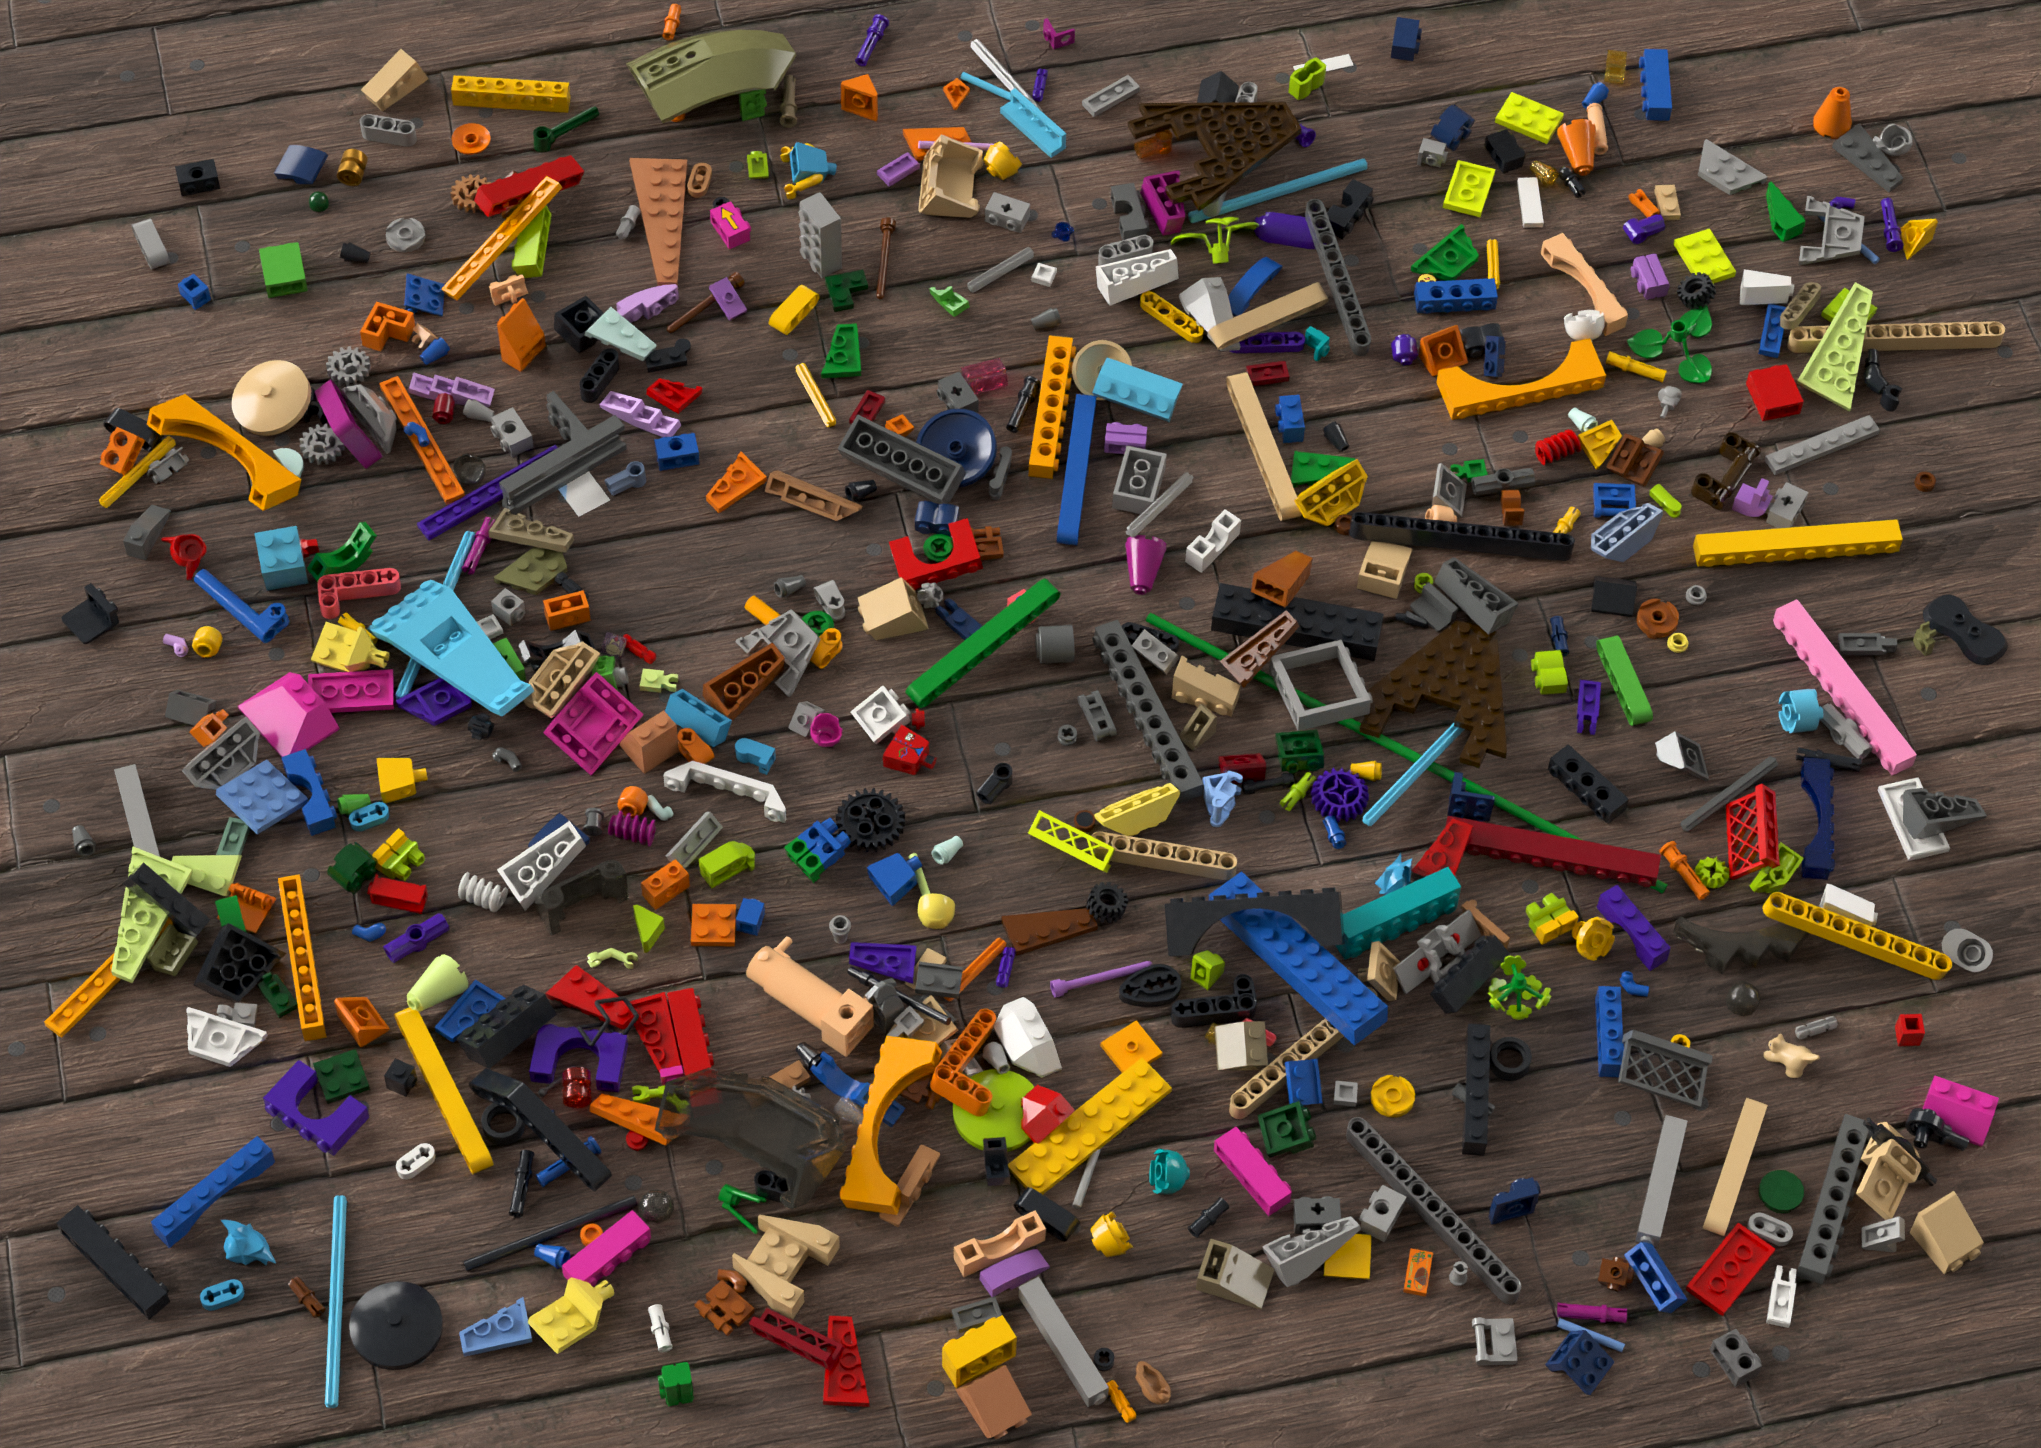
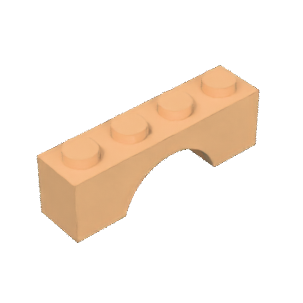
[954,1210,1046,1277]

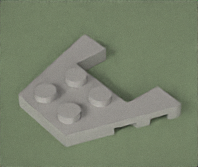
[1799,196,1864,265]
[735,609,821,697]

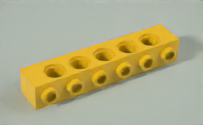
[451,75,571,113]

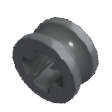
[1058,725,1077,746]

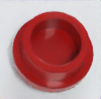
[911,708,925,730]
[626,1130,648,1151]

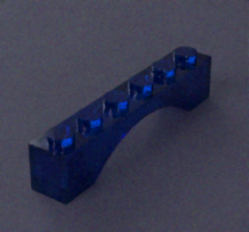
[1801,757,1835,880]

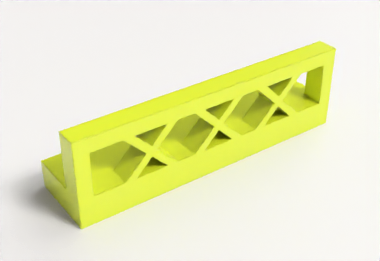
[1028,810,1116,873]

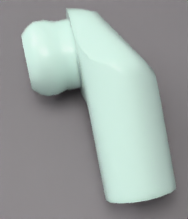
[647,795,673,821]

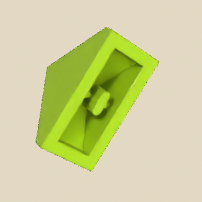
[633,905,665,953]

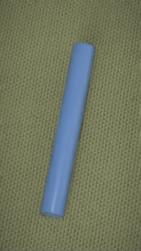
[1557,1318,1625,1352]

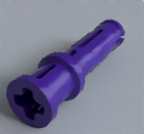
[855,14,889,66]
[1880,198,1904,252]

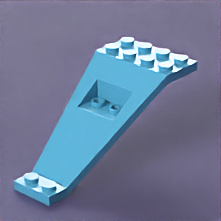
[367,580,534,716]

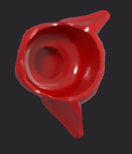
[161,534,207,581]

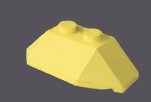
[1094,783,1180,836]

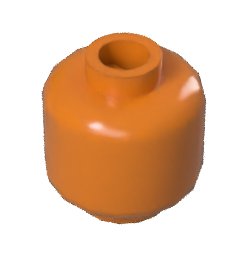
[617,786,648,818]

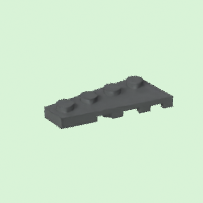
[1832,123,1903,192]

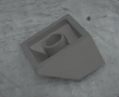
[1655,731,1709,781]

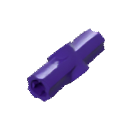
[383,913,450,963]

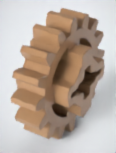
[451,174,491,213]

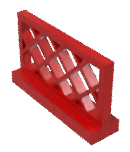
[1726,784,1780,880]

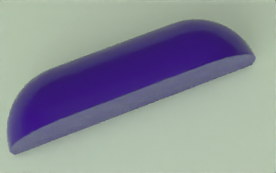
[1254,212,1327,249]

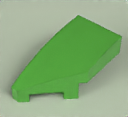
[929,286,969,317]

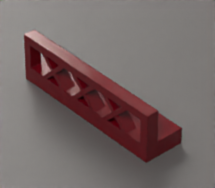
[749,1308,845,1371]

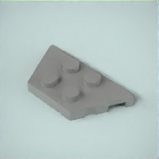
[1698,139,1768,195]

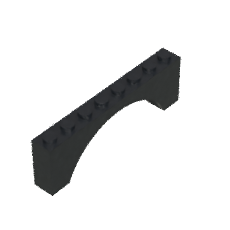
[1165,887,1345,956]

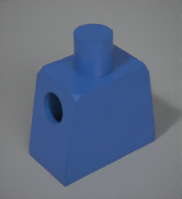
[867,853,922,906]

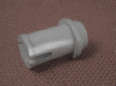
[1449,1261,1468,1286]

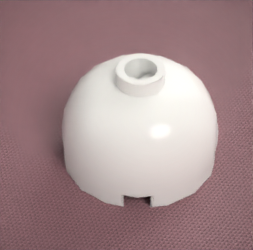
[1564,310,1605,342]

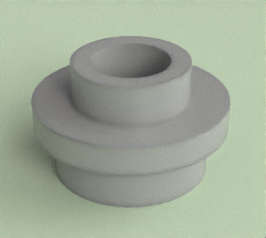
[1686,585,1707,605]

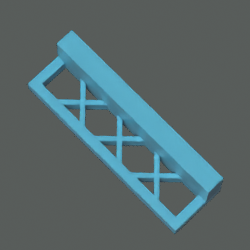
[1000,88,1066,158]

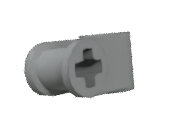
[813,580,845,621]

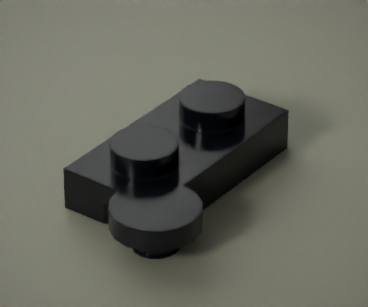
[645,338,691,373]

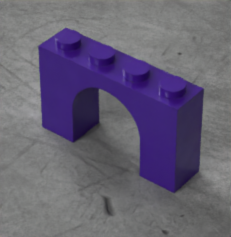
[529,1024,628,1093]
[263,1060,369,1156]

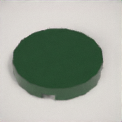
[1758,1170,1804,1214]

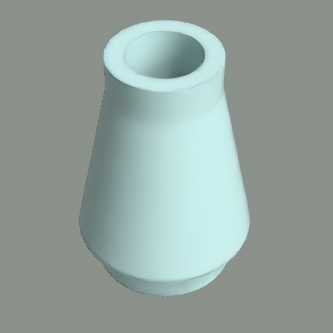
[1568,408,1598,433]
[932,836,963,864]

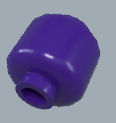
[1391,334,1418,365]

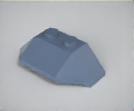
[1591,503,1663,562]

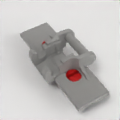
[1393,910,1481,994]

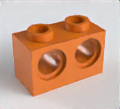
[99,427,145,475]

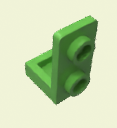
[591,656,619,692]

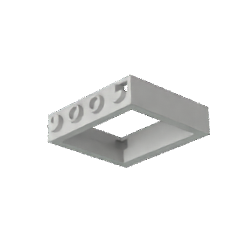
[1269,640,1373,731]

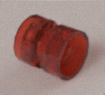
[562,1067,592,1108]

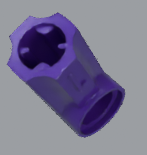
[1623,214,1665,244]

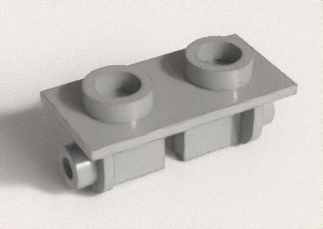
[147,447,189,484]

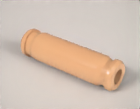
[1587,103,1608,155]

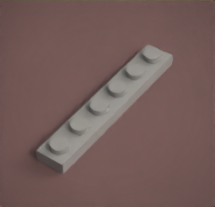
[1764,415,1880,475]

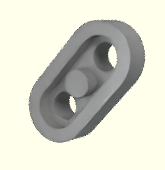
[1748,1213,1793,1246]

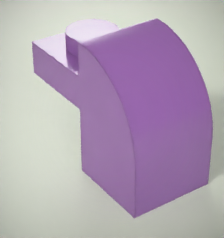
[1732,478,1773,517]

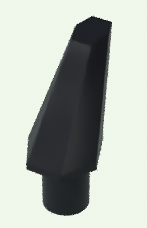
[1395,611,1429,628]

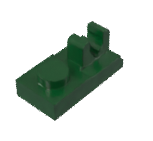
[257,972,298,1019]

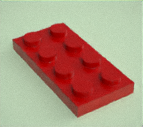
[1685,1223,1775,1316]

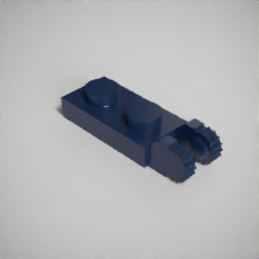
[935,598,982,640]

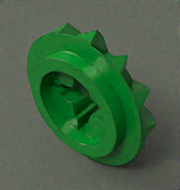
[923,534,954,563]
[802,611,834,637]

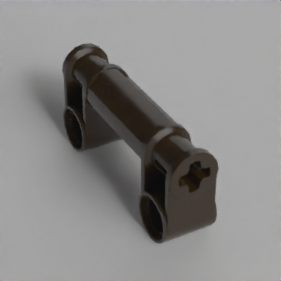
[1691,432,1761,510]

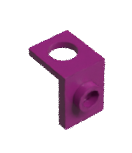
[1043,18,1075,49]

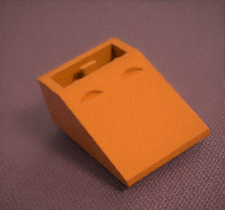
[497,298,546,372]

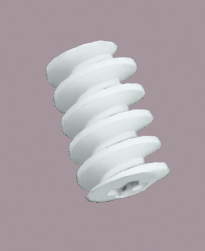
[458,872,508,912]

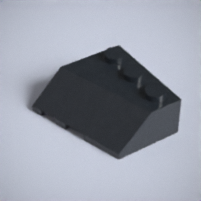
[193,923,287,1002]

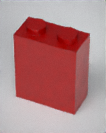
[1746,364,1804,421]

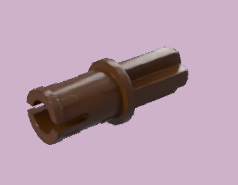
[289,1276,326,1318]

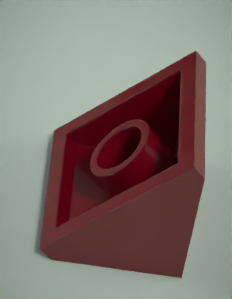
[1218,753,1266,785]

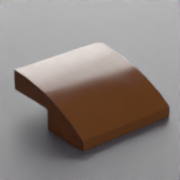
[1606,433,1664,487]

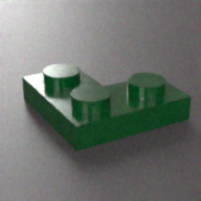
[825,269,868,312]

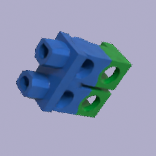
[784,818,851,884]

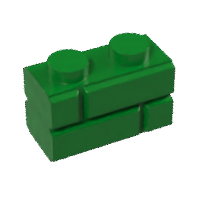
[657,1362,694,1406]

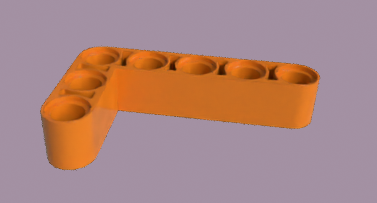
[930,1009,996,1116]

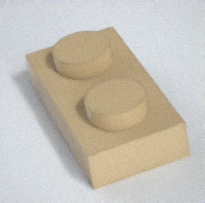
[1654,185,1681,221]

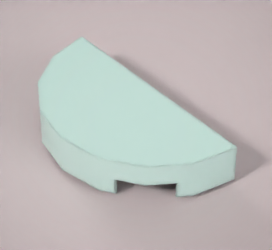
[273,448,304,478]

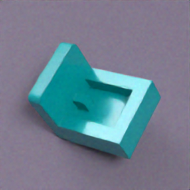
[1305,326,1330,362]

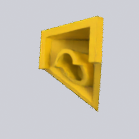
[1900,219,1938,260]

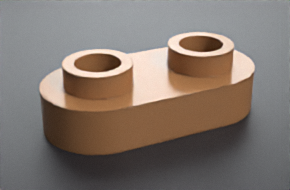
[687,163,712,198]

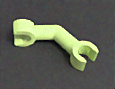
[587,948,638,969]

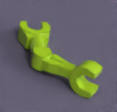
[632,1085,691,1115]

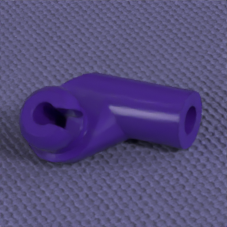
[1829,197,1855,209]

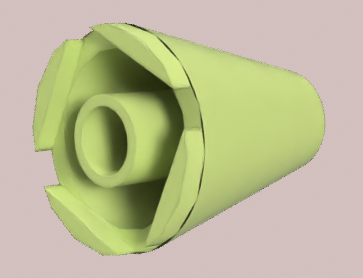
[407,954,468,1011]

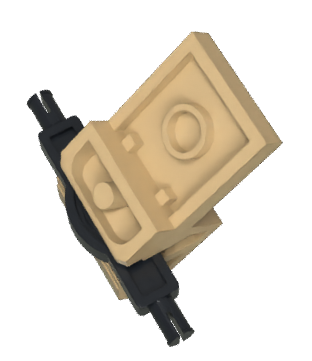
[1856,1118,1937,1220]

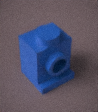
[178,274,211,310]

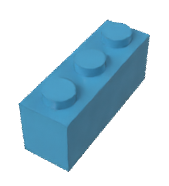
[665,689,732,747]

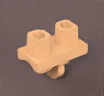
[489,275,528,306]

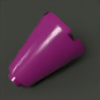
[1125,535,1166,595]

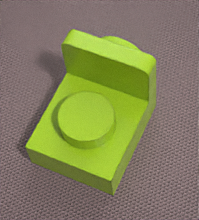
[747,151,769,179]

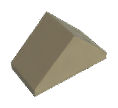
[1179,704,1217,751]

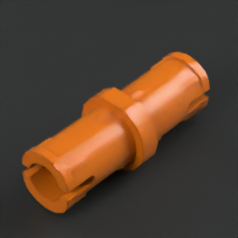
[663,4,681,40]

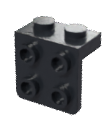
[61,583,119,644]

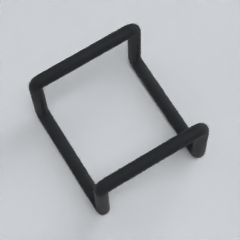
[577,996,639,1047]

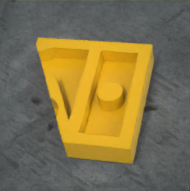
[1578,420,1622,470]

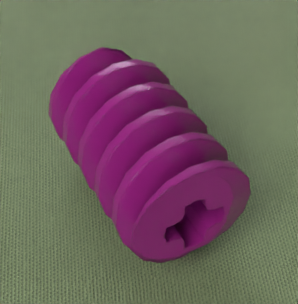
[608,810,656,847]

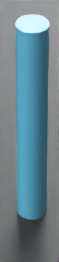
[961,72,1011,101]

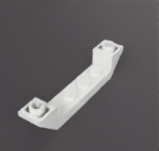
[664,761,786,823]

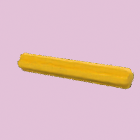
[796,363,836,428]

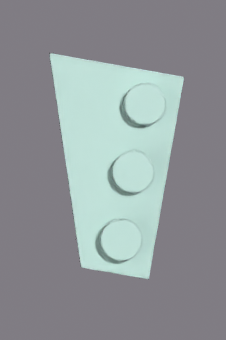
[585,307,657,361]

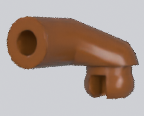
[717,1269,747,1293]

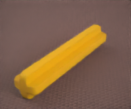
[1487,239,1500,290]

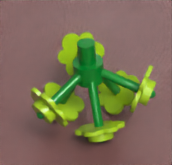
[1488,955,1551,1020]

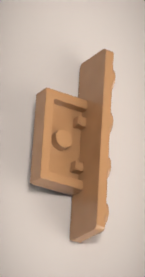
[879,1145,940,1227]

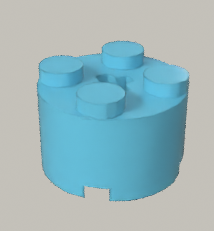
[1779,689,1824,733]

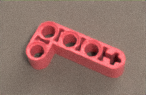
[318,568,401,619]

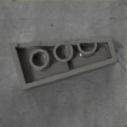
[1434,557,1519,634]

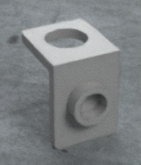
[788,701,824,737]

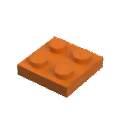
[691,904,736,946]

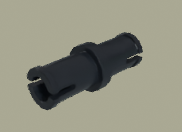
[1188,1197,1229,1238]

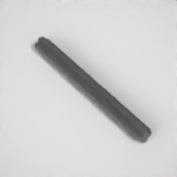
[1680,756,1778,832]

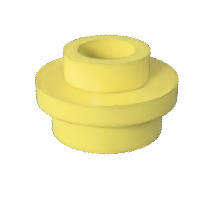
[1667,633,1688,653]

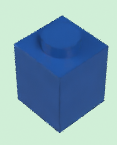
[736,898,765,936]

